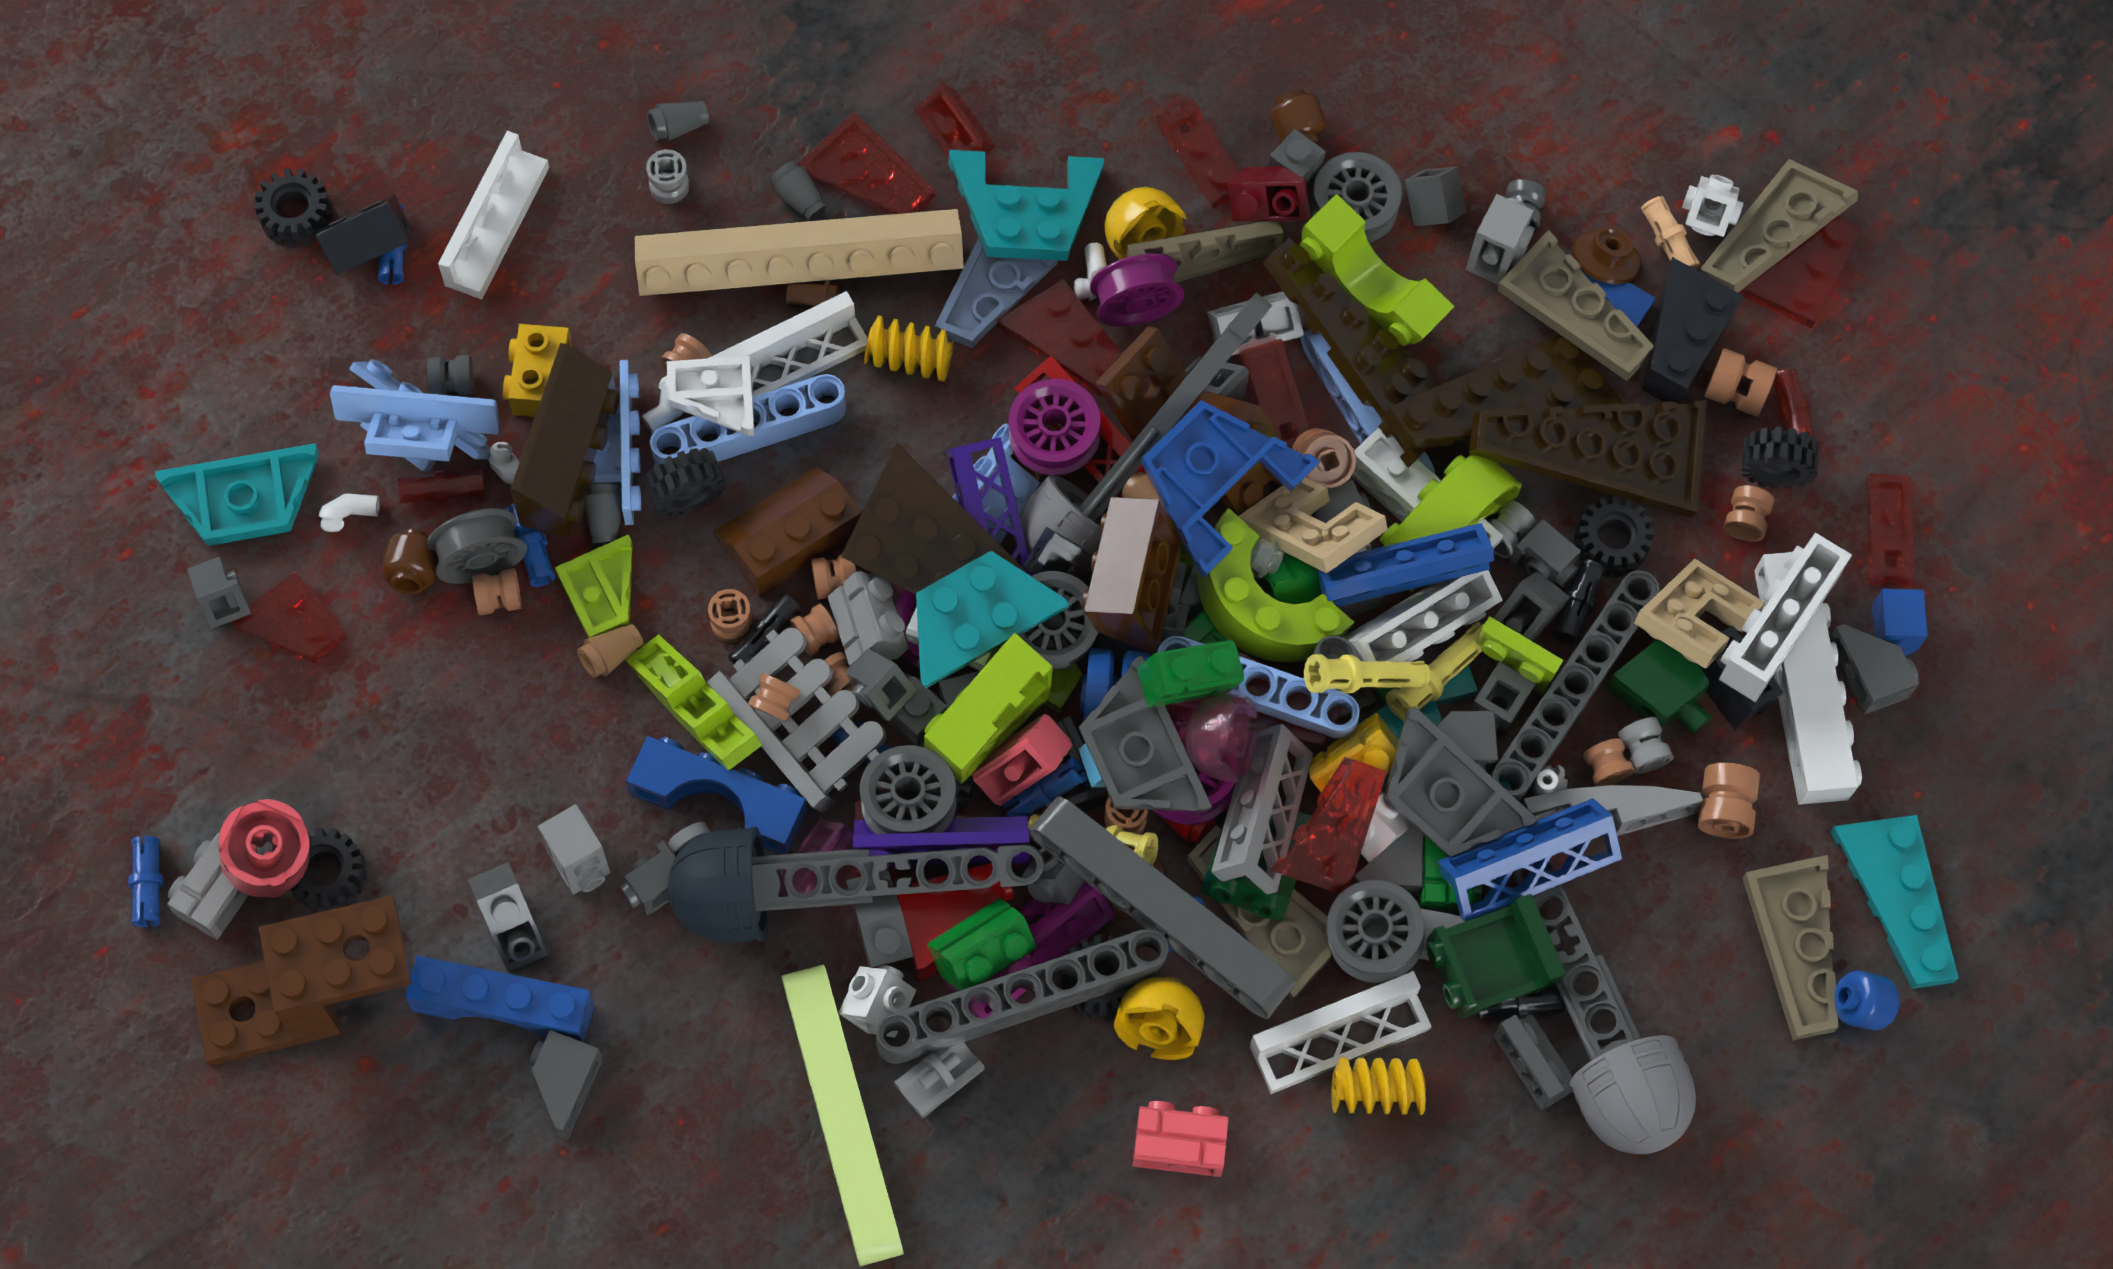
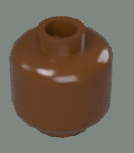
[1270,89,1327,144]
[381,529,439,594]

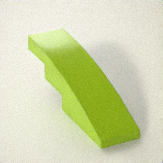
[625,634,762,771]

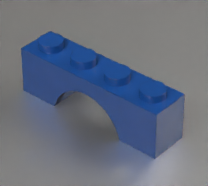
[626,736,807,855]
[405,955,595,1043]

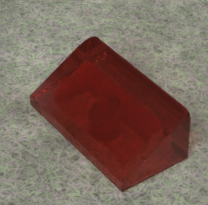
[914,83,996,157]

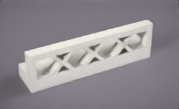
[438,131,549,300]
[707,291,868,397]
[1351,428,1503,549]
[1250,971,1432,1094]

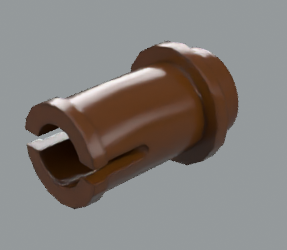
[786,280,839,307]

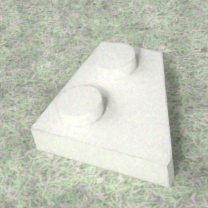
[667,356,755,436]

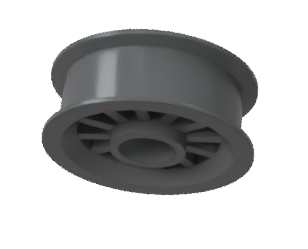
[1311,152,1402,243]
[427,508,527,584]
[1019,571,1098,670]
[860,745,957,834]
[1327,880,1425,983]

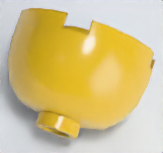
[1104,186,1187,260]
[1114,976,1205,1060]

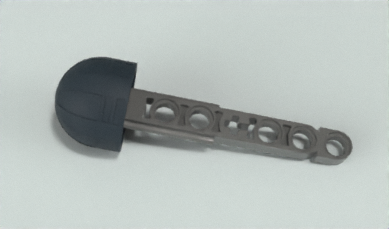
[668,827,1044,943]

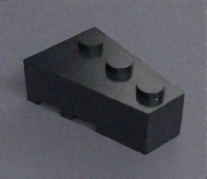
[1642,257,1744,404]

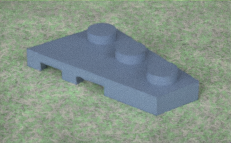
[935,238,1058,348]

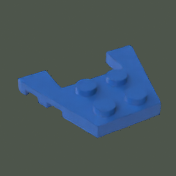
[1140,400,1320,578]

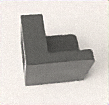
[1405,166,1466,226]

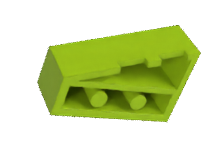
[924,632,1053,784]

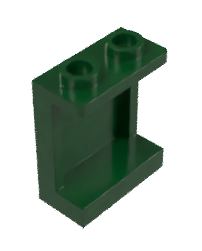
[1201,806,1318,921]
[1426,894,1566,1019]

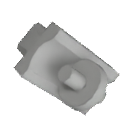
[894,1042,985,1119]

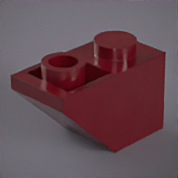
[1227,166,1311,221]

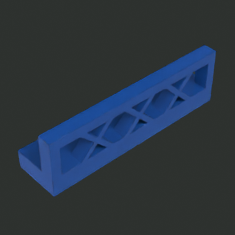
[1317,523,1494,607]
[1438,798,1622,922]

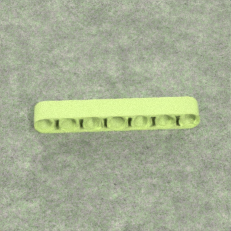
[781,964,904,1267]

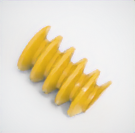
[864,315,954,382]
[1331,1057,1426,1115]

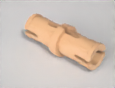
[1641,196,1701,269]

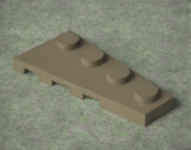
[1700,159,1858,292]
[1127,221,1284,283]
[1498,230,1654,381]
[1187,825,1348,1002]
[1742,855,1839,1041]

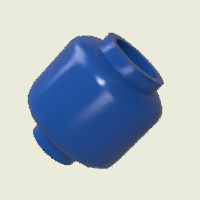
[1834,970,1900,1031]

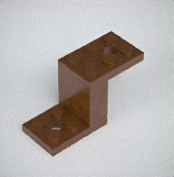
[1095,326,1283,516]
[191,895,412,1066]

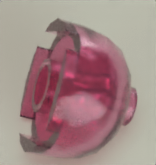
[1180,694,1258,783]

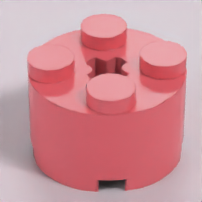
[219,799,310,898]

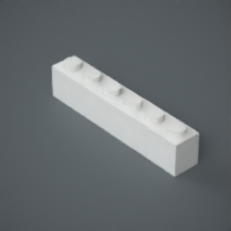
[1754,552,1862,805]

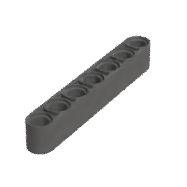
[1491,570,1660,803]
[1029,796,1295,1019]
[876,929,1169,1064]

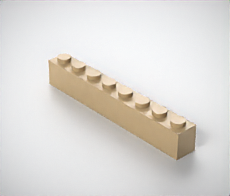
[635,209,964,296]

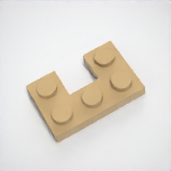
[1238,478,1388,573]
[1634,559,1765,669]

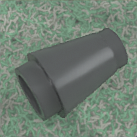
[647,101,709,143]
[770,161,827,221]
[582,484,622,547]

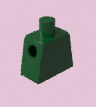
[1606,639,1712,735]

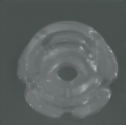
[1250,537,1284,578]

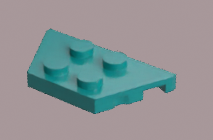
[155,443,319,546]
[916,551,1069,689]

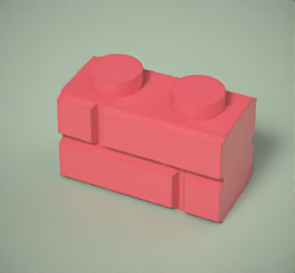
[972,714,1073,806]
[1132,1101,1228,1177]

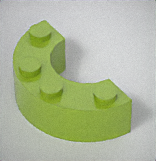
[1300,194,1455,346]
[1379,454,1522,593]
[1197,508,1354,662]

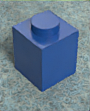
[1872,589,1928,656]

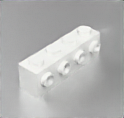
[1719,533,1852,702]
[1343,570,1502,662]

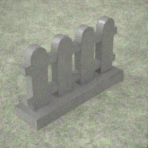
[707,628,886,814]

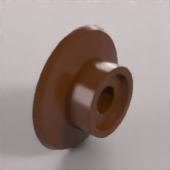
[1572,226,1641,284]

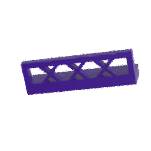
[946,437,1033,575]
[853,816,1029,866]

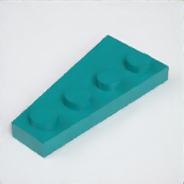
[1830,815,1959,989]

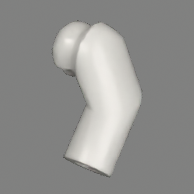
[1074,243,1107,301]
[641,376,684,433]
[488,442,520,485]
[319,494,380,532]
[1532,765,1568,796]

